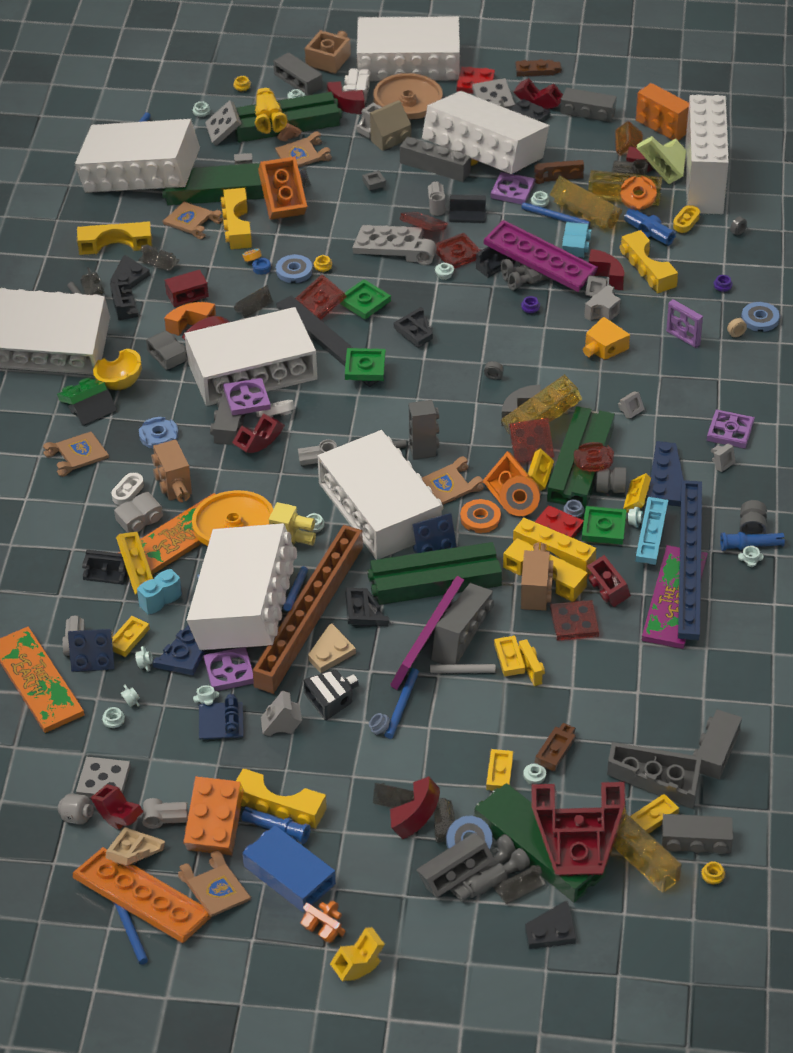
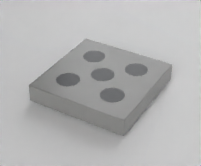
[472,78,515,109]
[205,100,241,146]
[76,757,131,798]

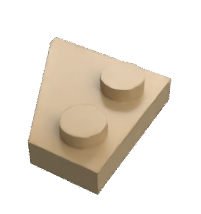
[308,623,356,673]
[105,827,165,866]

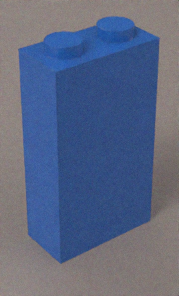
[243,825,336,913]

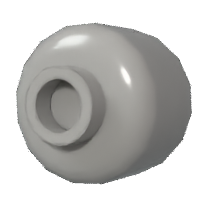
[58,793,94,825]

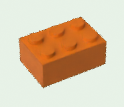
[636,83,689,140]
[258,156,307,220]
[184,776,244,856]

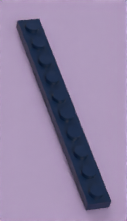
[678,480,702,640]

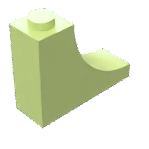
[637,136,686,184]

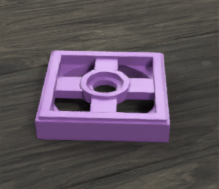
[491,172,535,204]
[666,299,703,348]
[223,378,271,416]
[707,410,755,449]
[203,647,254,691]

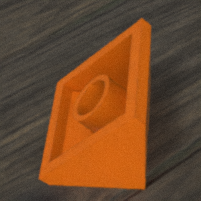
[483,451,530,505]

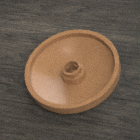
[374,73,443,119]

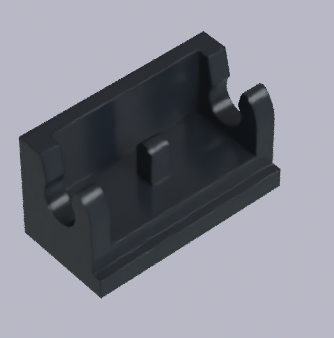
[476,247,516,278]
[110,282,138,321]
[82,549,128,585]

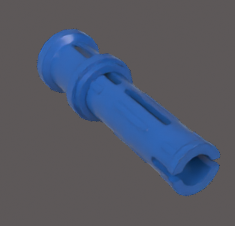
[720,532,785,551]
[242,807,311,844]

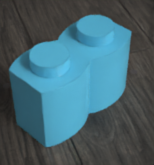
[562,222,591,258]
[137,569,182,614]

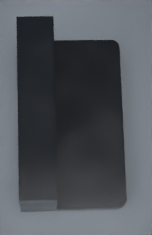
[449,195,486,223]
[68,389,117,425]

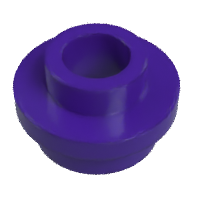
[714,275,733,292]
[521,296,540,313]

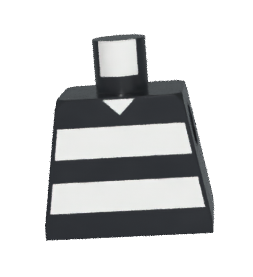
[303,670,359,721]

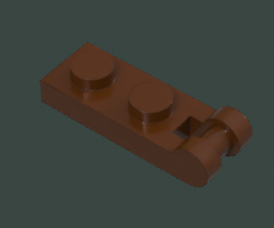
[534,160,584,184]

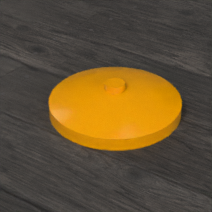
[192,490,273,546]

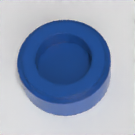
[252,258,271,275]

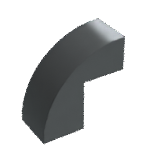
[501,385,541,426]

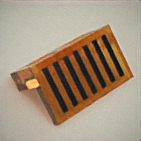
[615,121,643,156]

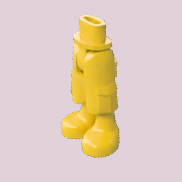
[255,88,288,133]

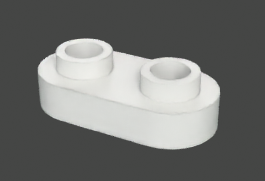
[256,400,295,417]
[111,473,144,505]

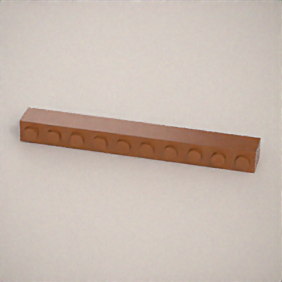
[253,525,363,694]

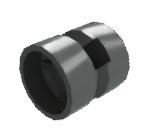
[596,466,626,493]
[740,500,767,535]

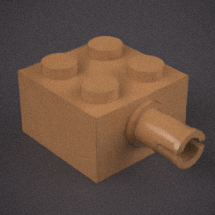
[305,30,351,73]
[151,439,192,502]
[521,543,553,611]

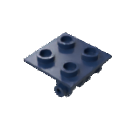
[412,513,457,553]
[68,629,115,672]
[199,694,243,740]

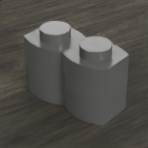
[146,330,187,370]

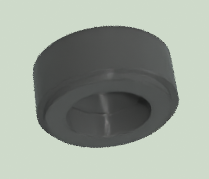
[730,216,747,236]
[484,361,504,380]

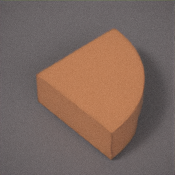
[277,123,301,141]

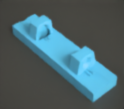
[635,497,668,565]

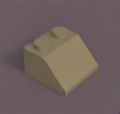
[370,100,411,151]

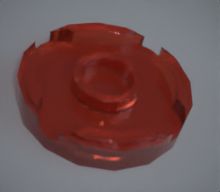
[574,442,614,472]

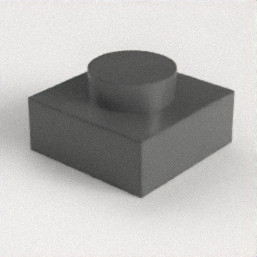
[362,170,386,191]

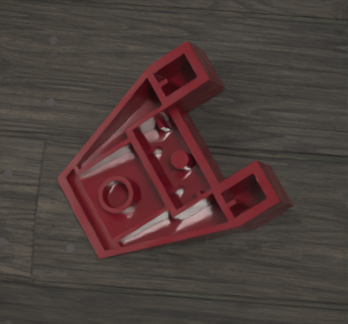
[532,782,626,876]

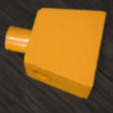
[583,317,630,360]

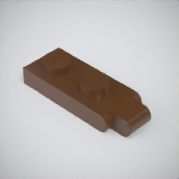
[515,60,562,77]
[534,723,576,771]

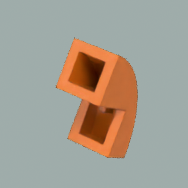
[164,302,216,336]

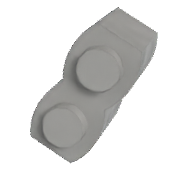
[114,492,163,533]

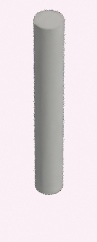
[430,664,495,673]

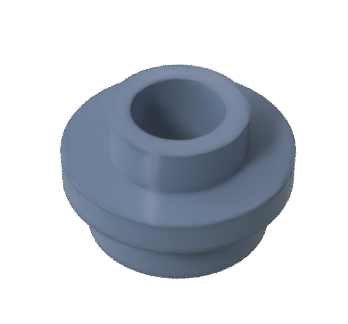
[564,500,584,518]
[369,713,390,734]

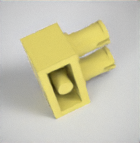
[269,502,316,546]

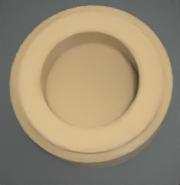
[727,318,747,337]

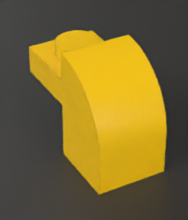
[330,927,385,981]

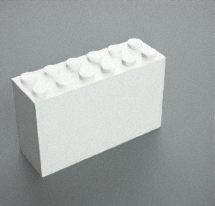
[357,17,459,81]
[422,91,550,174]
[685,95,728,214]
[75,119,200,192]
[0,288,110,375]
[185,307,317,406]
[318,430,443,560]
[187,523,297,650]

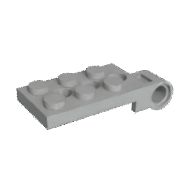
[352,225,437,265]

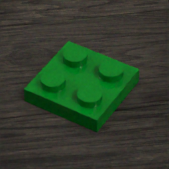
[338,279,391,319]
[345,348,386,381]
[57,378,107,405]
[582,506,627,545]

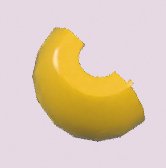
[93,349,142,390]

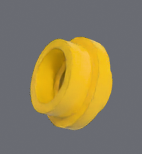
[234,76,251,91]
[314,255,332,272]
[701,862,725,884]

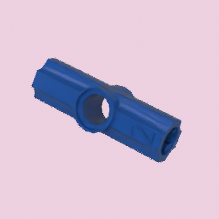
[624,208,676,246]

